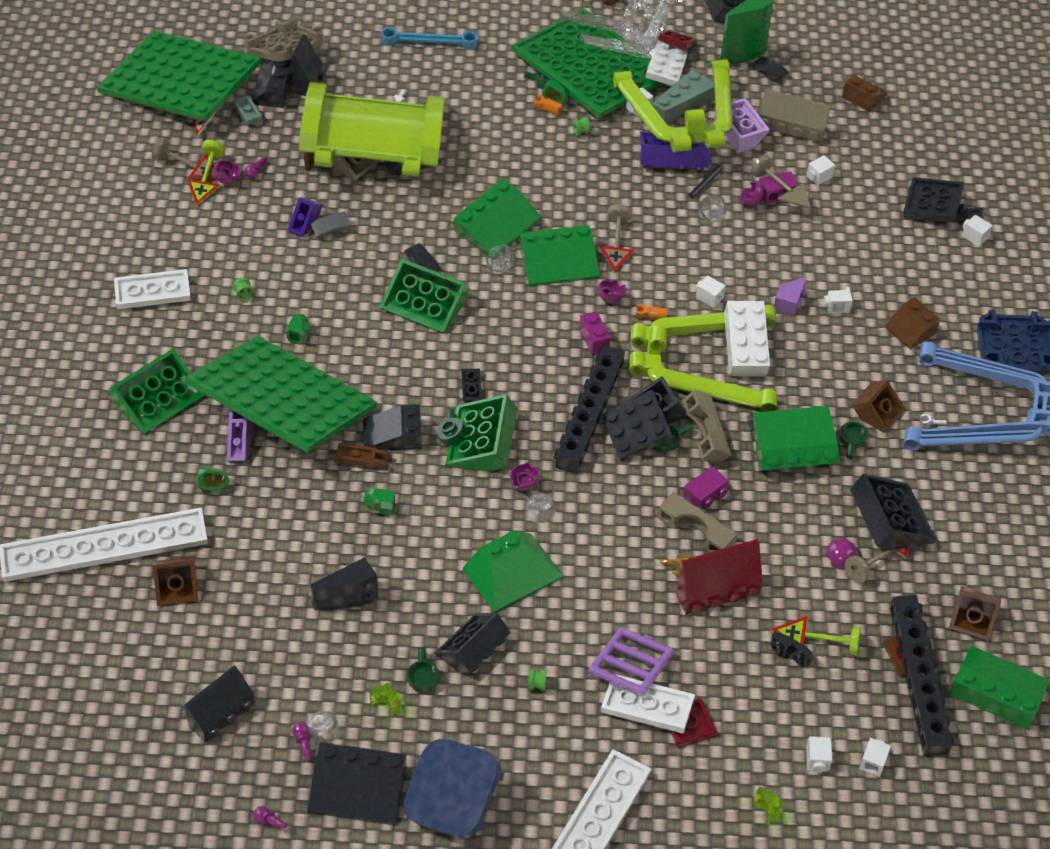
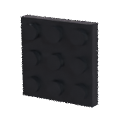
[903,177,964,222]
[601,390,673,462]

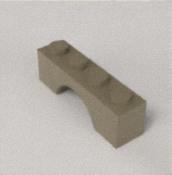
[682,390,731,466]
[657,492,737,552]

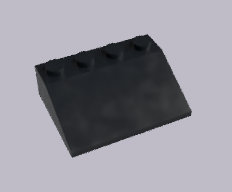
[850,474,937,550]
[307,742,407,826]

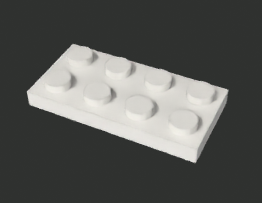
[645,41,688,86]
[114,269,191,309]
[601,674,695,734]

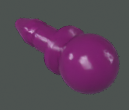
[244,157,267,179]
[292,722,311,761]
[253,806,287,828]

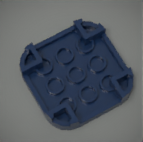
[976,309,1050,375]
[404,739,504,840]

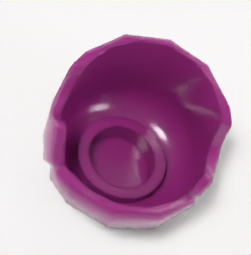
[214,159,242,185]
[739,180,764,207]
[597,280,627,304]
[510,462,539,492]
[826,539,857,569]

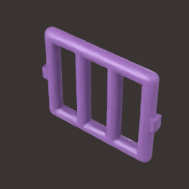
[589,627,674,695]

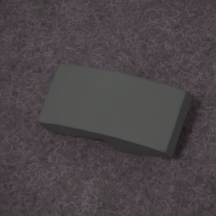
[310,211,352,240]

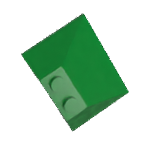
[463,530,563,613]

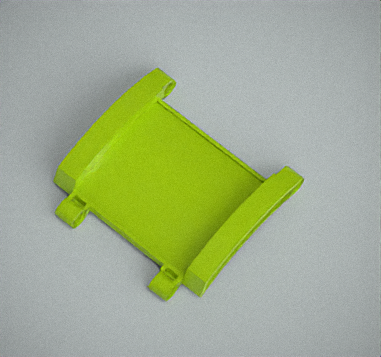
[299,82,444,177]

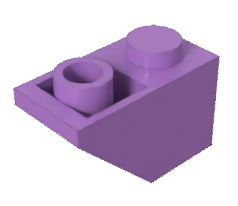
[774,278,808,315]

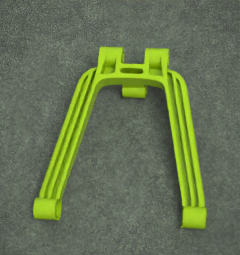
[613,59,733,152]
[629,305,777,412]

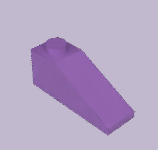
[227,408,255,462]

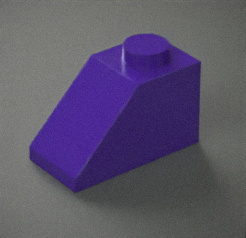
[288,197,323,237]

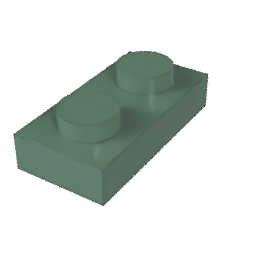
[233,95,262,125]

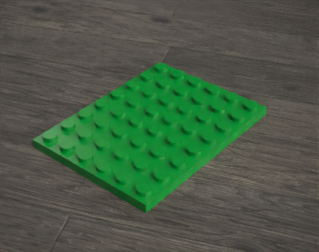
[511,9,664,118]
[96,31,262,122]
[185,336,377,453]

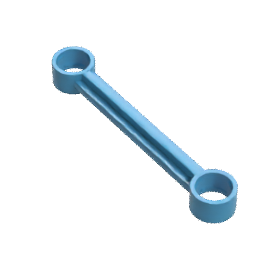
[381,27,478,49]

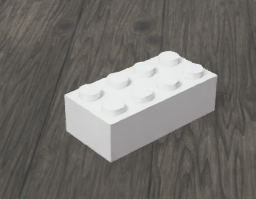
[724,301,770,377]

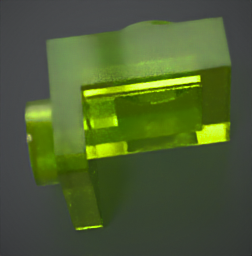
[369,683,403,716]
[753,786,783,826]

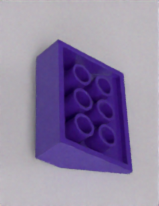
[640,132,710,170]

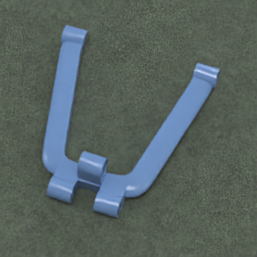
[903,342,1050,451]

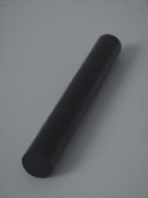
[688,165,722,199]

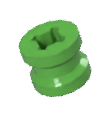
[572,117,591,136]
[232,277,254,300]
[528,669,546,691]

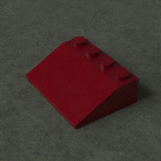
[676,539,763,615]

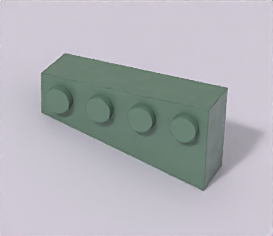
[652,70,715,124]

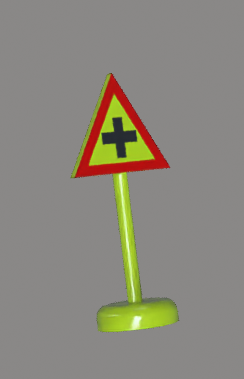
[186,140,226,206]
[770,616,861,656]

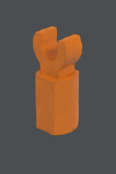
[533,95,563,116]
[635,304,668,320]

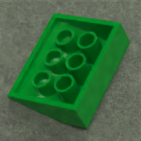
[720,0,774,65]
[453,178,542,259]
[519,225,599,286]
[379,258,471,333]
[107,348,205,435]
[445,394,517,471]
[753,406,840,471]
[949,645,1050,730]

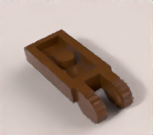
[334,443,392,470]

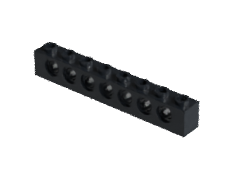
[553,346,625,474]
[889,595,954,756]

